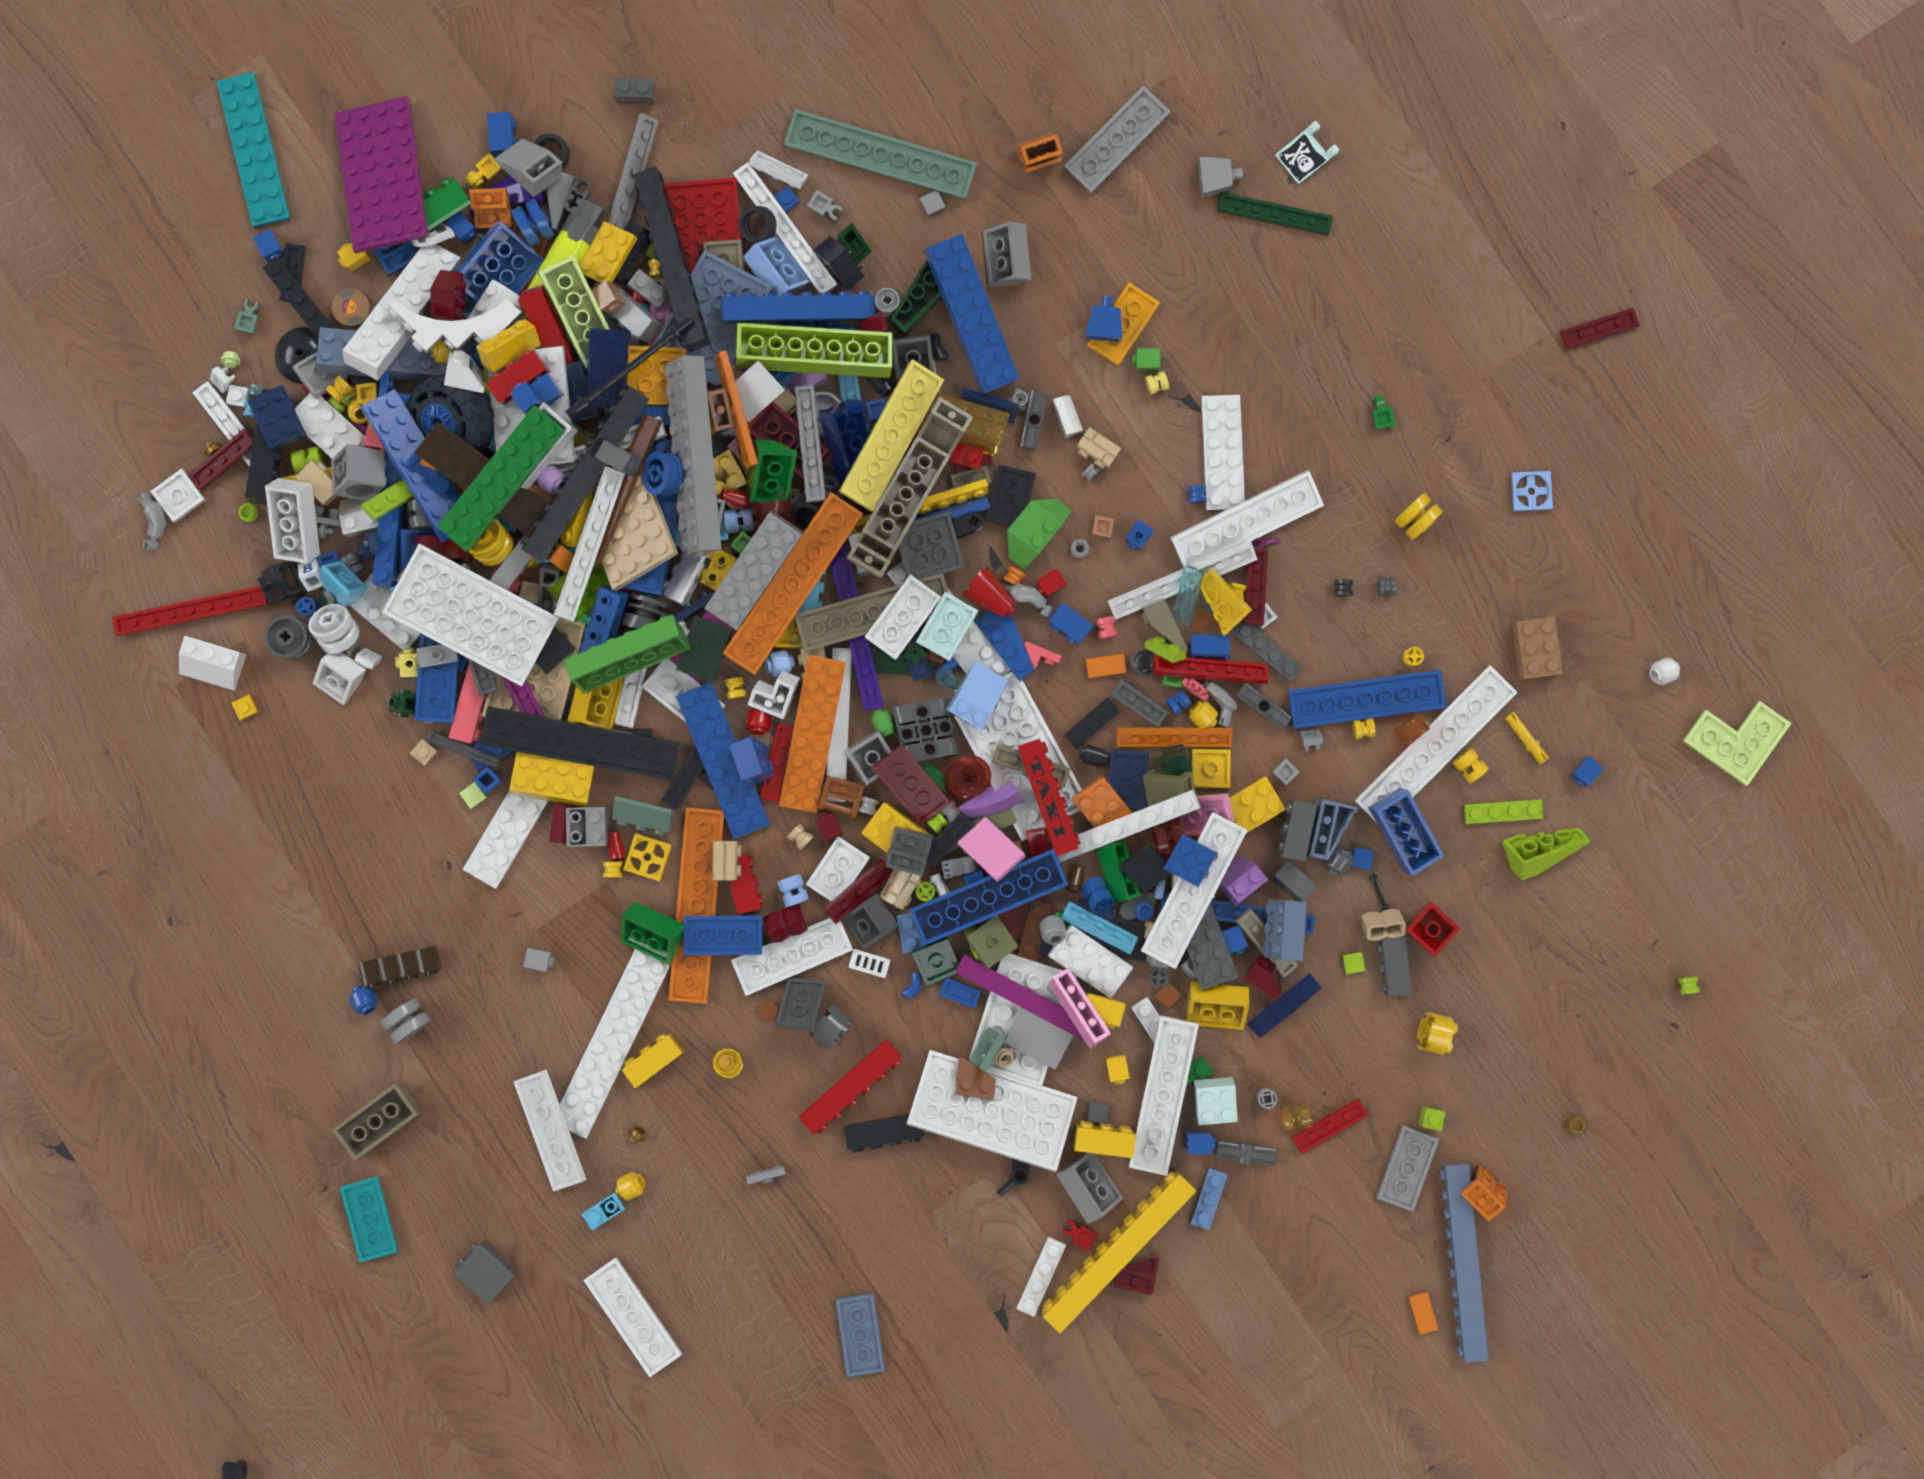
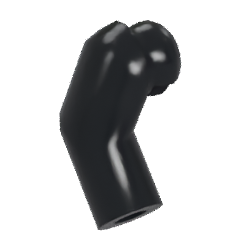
[931,333,948,362]

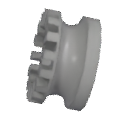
[1081,464,1100,482]

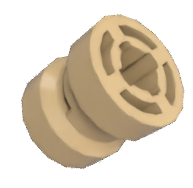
[787,824,814,850]

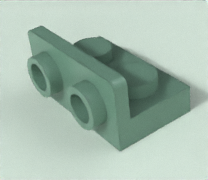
[970,1027,1006,1071]

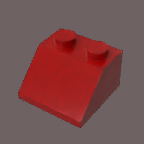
[1405,902,1460,957]

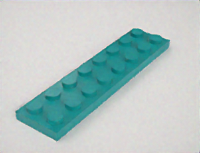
[217,72,291,228]

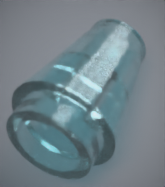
[936,669,961,692]

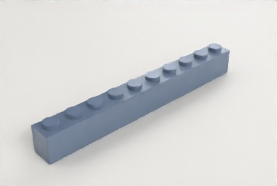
[1440,1162,1488,1363]

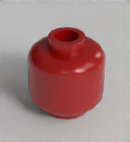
[746,708,772,736]

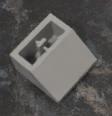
[566,807,609,847]

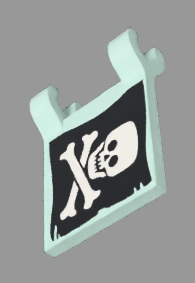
[1275,121,1339,185]

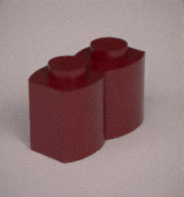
[763,904,808,943]

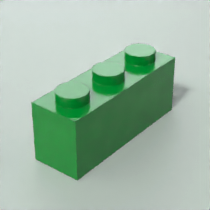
[1096,840,1141,903]

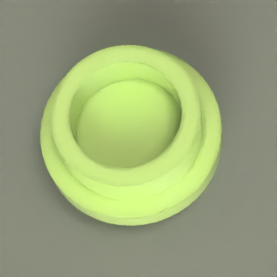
[220,351,240,368]

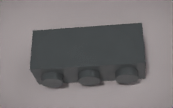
[1377,936,1412,997]

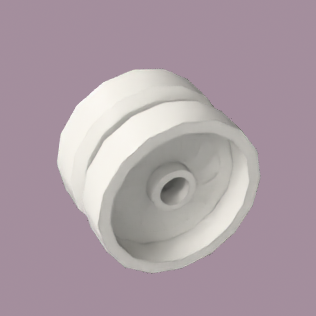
[308,604,360,654]

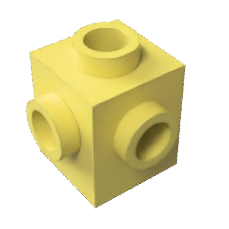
[395,648,418,677]

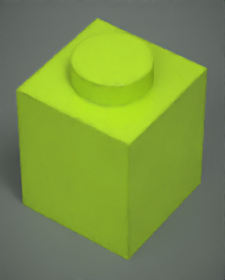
[1418,1106,1445,1131]

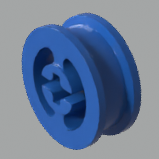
[642,452,683,496]

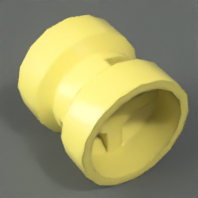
[1145,371,1169,395]

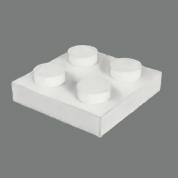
[150,469,206,523]

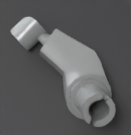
[137,493,166,551]
[1001,582,1053,618]
[1198,679,1237,728]

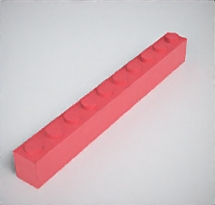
[449,560,526,744]

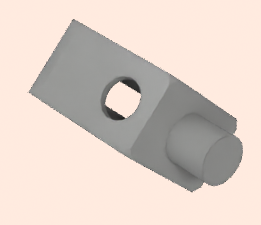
[1198,157,1243,198]

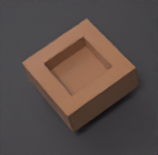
[1091,515,1114,539]

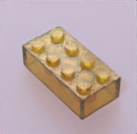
[929,392,1010,457]

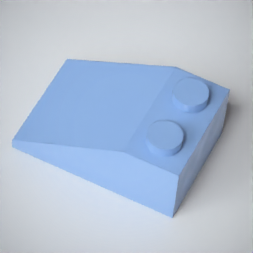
[946,660,1008,731]

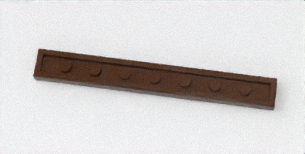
[595,413,663,564]

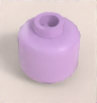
[538,466,565,495]

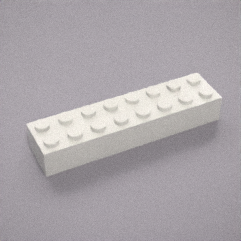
[343,244,461,381]

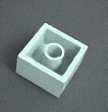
[1194,1077,1238,1125]

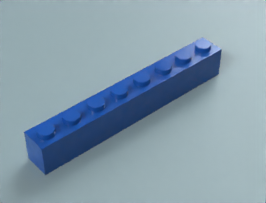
[720,292,876,323]

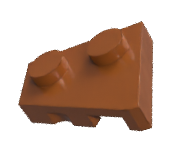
[955,1057,996,1100]

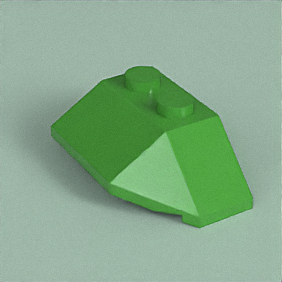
[1007,498,1072,570]

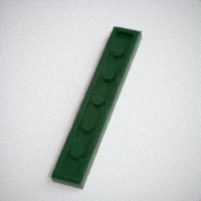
[1217,192,1333,236]

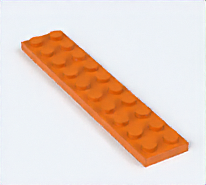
[723,492,863,675]
[668,808,725,1004]

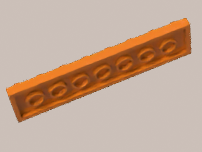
[779,654,846,813]

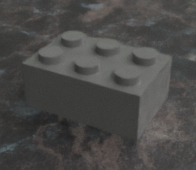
[1275,800,1317,862]

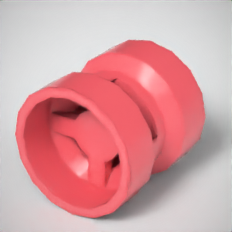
[1095,616,1118,639]

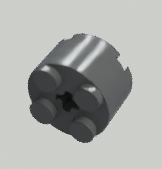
[808,1004,853,1051]

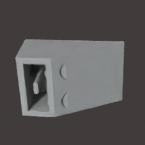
[494,139,562,197]

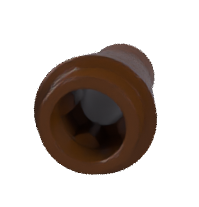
[1065,863,1085,893]

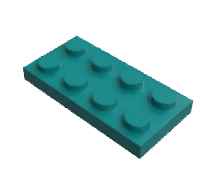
[340,1176,399,1262]

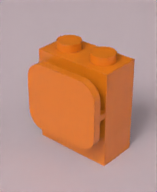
[1015,133,1063,172]

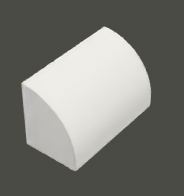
[1053,395,1084,439]

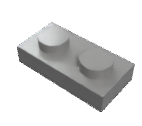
[627,269,668,309]

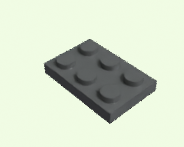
[776,978,827,1031]

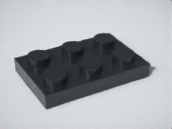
[986,465,1036,527]

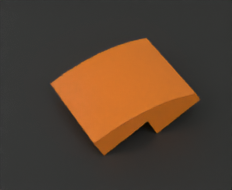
[469,188,514,228]

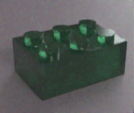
[676,615,734,683]

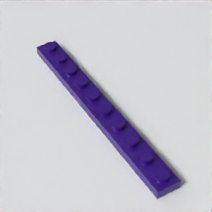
[831,542,884,711]

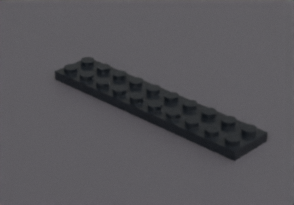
[480,706,680,781]

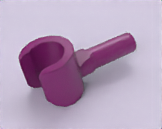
[1253,538,1280,549]

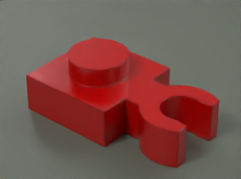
[1062,1219,1098,1252]

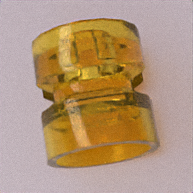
[1280,1103,1312,1132]

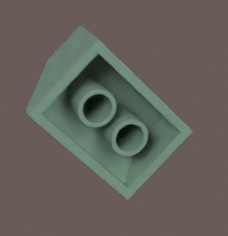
[612,796,676,836]

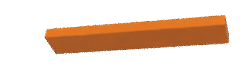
[715,351,758,469]
[1116,728,1233,747]

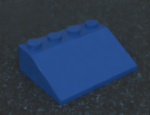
[455,221,545,303]

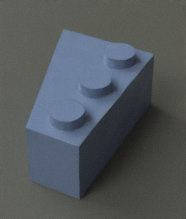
[1307,799,1359,860]

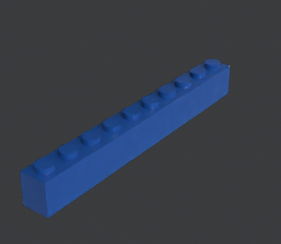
[372,393,411,588]

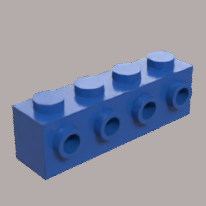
[579,585,629,653]

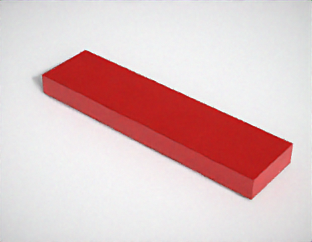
[760,723,794,802]
[1291,1098,1368,1154]

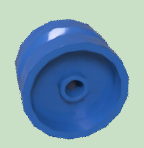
[511,198,555,248]

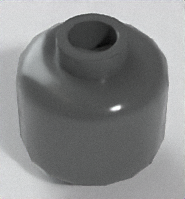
[1325,846,1354,876]

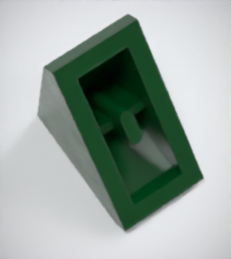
[837,223,872,262]

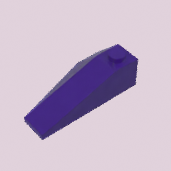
[468,176,546,218]

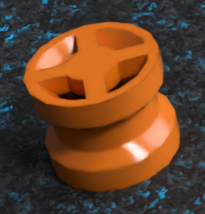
[1002,566,1026,586]

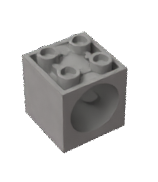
[331,444,387,501]

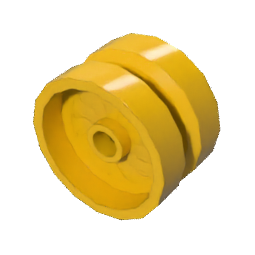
[1393,492,1443,541]
[469,519,514,566]

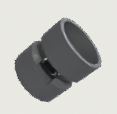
[407,500,432,530]

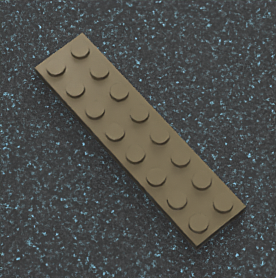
[794,573,948,652]

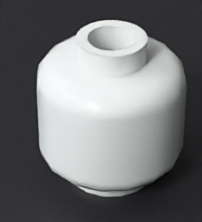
[1650,658,1680,685]

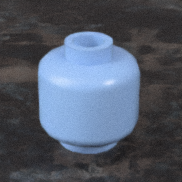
[765,650,794,677]

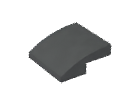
[885,826,933,876]

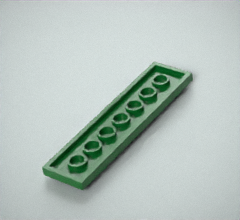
[437,405,566,552]

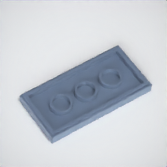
[835,1292,885,1377]

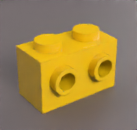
[699,550,738,591]

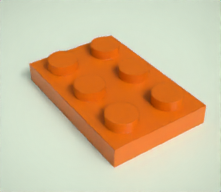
[1072,775,1133,828]

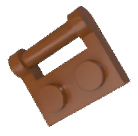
[818,775,865,818]

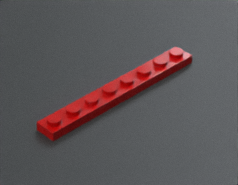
[112,586,269,636]

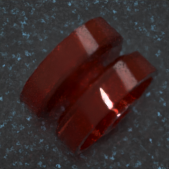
[1151,817,1185,860]

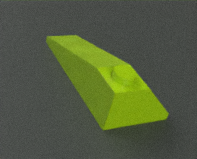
[1502,828,1590,881]

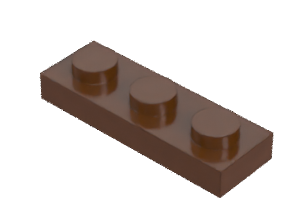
[1017,900,1051,961]

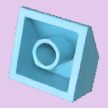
[319,561,368,607]

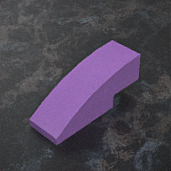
[959,781,1024,819]

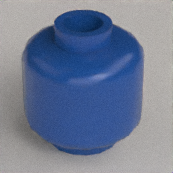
[348,985,378,1016]

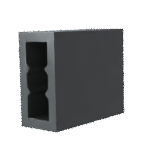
[454,1241,518,1305]

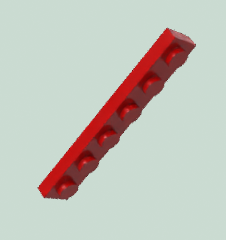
[1153,655,1269,684]

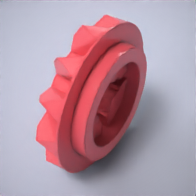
[1182,678,1209,701]

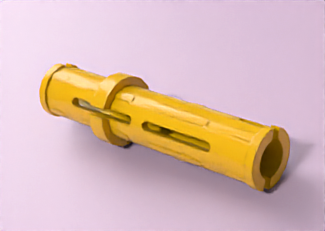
[1504,712,1550,765]

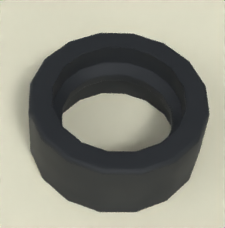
[534,133,570,169]
[738,206,777,243]
[791,494,825,528]

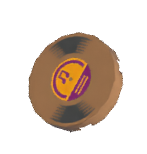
[332,289,371,328]

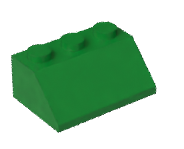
[424,177,471,231]
[745,440,797,503]
[621,902,684,966]

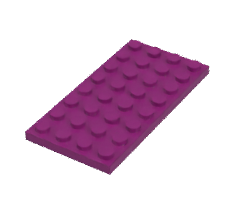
[335,96,429,254]

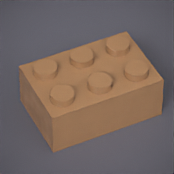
[1511,617,1563,681]

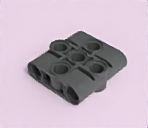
[893,698,958,763]

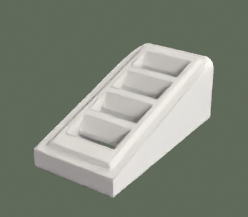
[849,949,891,978]

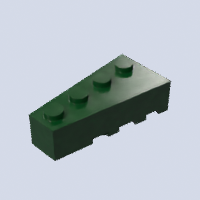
[891,259,943,336]

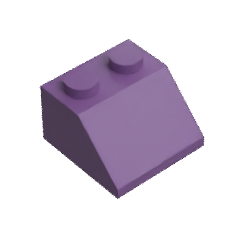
[1218,854,1268,908]

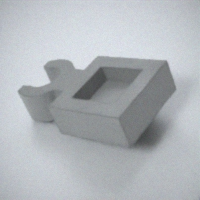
[807,190,843,221]

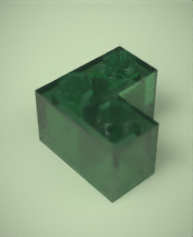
[1158,744,1192,776]

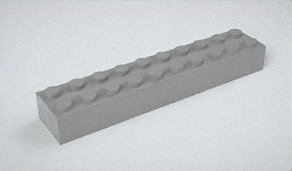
[664,355,721,557]

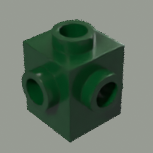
[389,690,416,718]

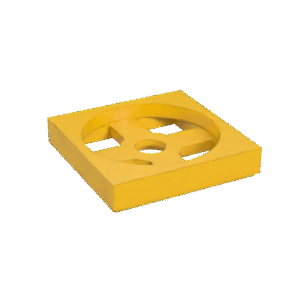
[623,833,672,881]

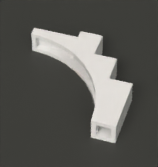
[387,298,521,354]

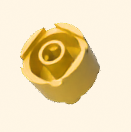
[1417,1012,1458,1055]

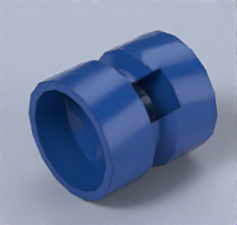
[1080,877,1115,914]

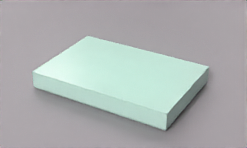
[916,592,979,662]

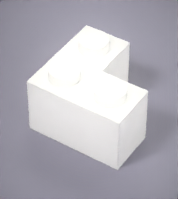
[748,671,800,719]

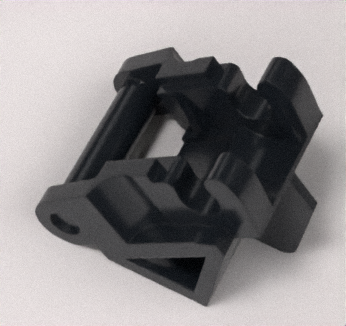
[258,561,310,605]

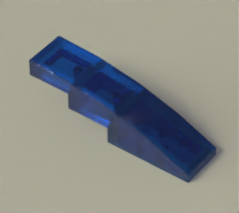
[1247,973,1322,1038]

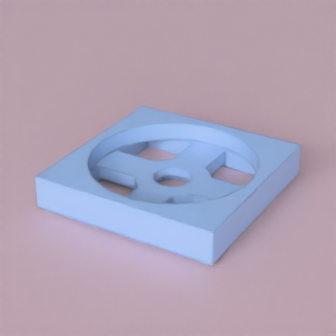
[1511,471,1553,512]

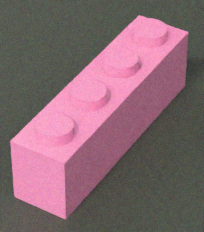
[1048,968,1111,1049]

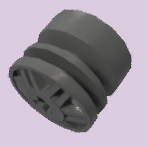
[621,593,669,630]

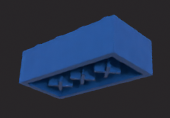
[1368,787,1444,876]

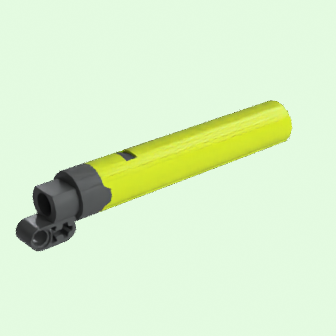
[482,178,605,406]

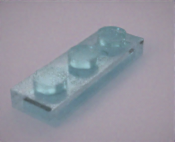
[1173,565,1204,626]

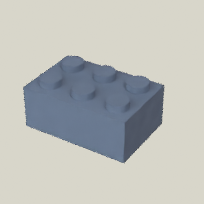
[1263,899,1307,961]

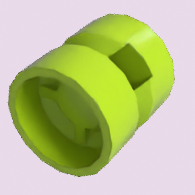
[291,446,325,475]

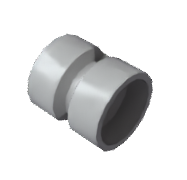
[875,288,900,318]

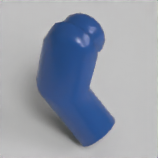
[902,972,921,999]

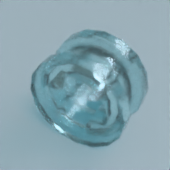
[247,383,266,396]

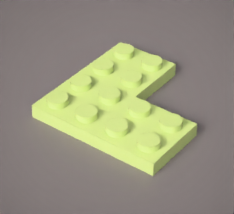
[1682,701,1791,786]

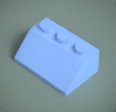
[743,236,811,296]

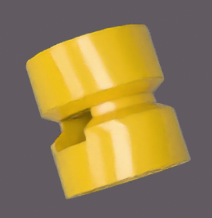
[1452,747,1489,784]

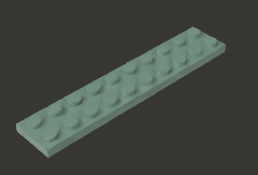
[784,109,977,200]

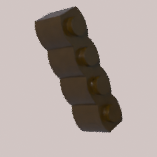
[358,946,441,988]

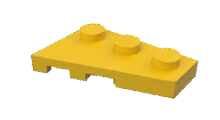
[1198,568,1252,636]

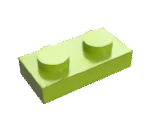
[1144,636,1187,663]

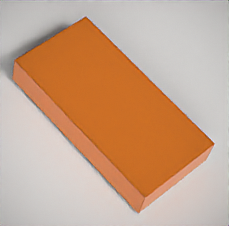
[1085,654,1127,679]
[1408,1291,1438,1335]

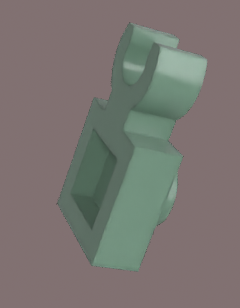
[234,299,260,335]

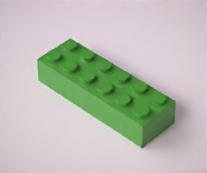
[564,615,690,694]

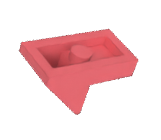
[1024,641,1061,670]

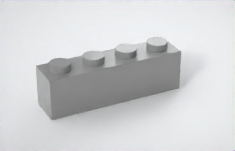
[591,281,661,343]

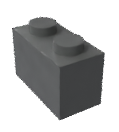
[614,77,656,105]

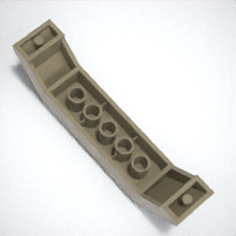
[846,397,973,579]

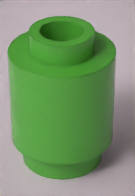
[870,708,895,738]

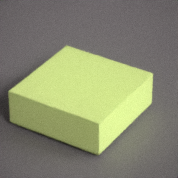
[459,782,487,809]

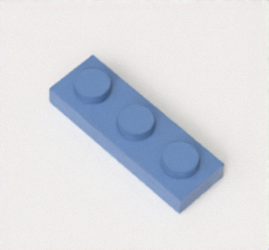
[1190,1168,1228,1230]

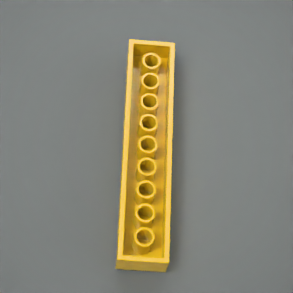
[1042,1170,1196,1334]

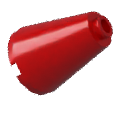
[962,566,1016,618]

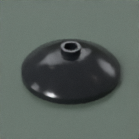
[275,327,319,384]

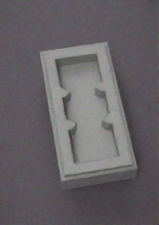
[416,644,459,668]
[746,1165,787,1184]

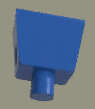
[1085,296,1123,343]

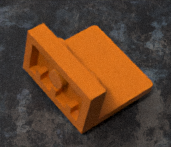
[1461,1165,1508,1221]

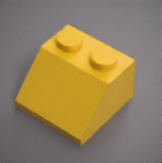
[1085,992,1126,1029]

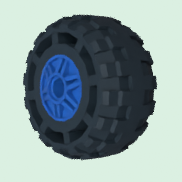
[407,373,495,453]

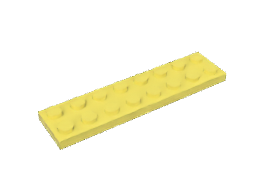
[839,359,944,512]

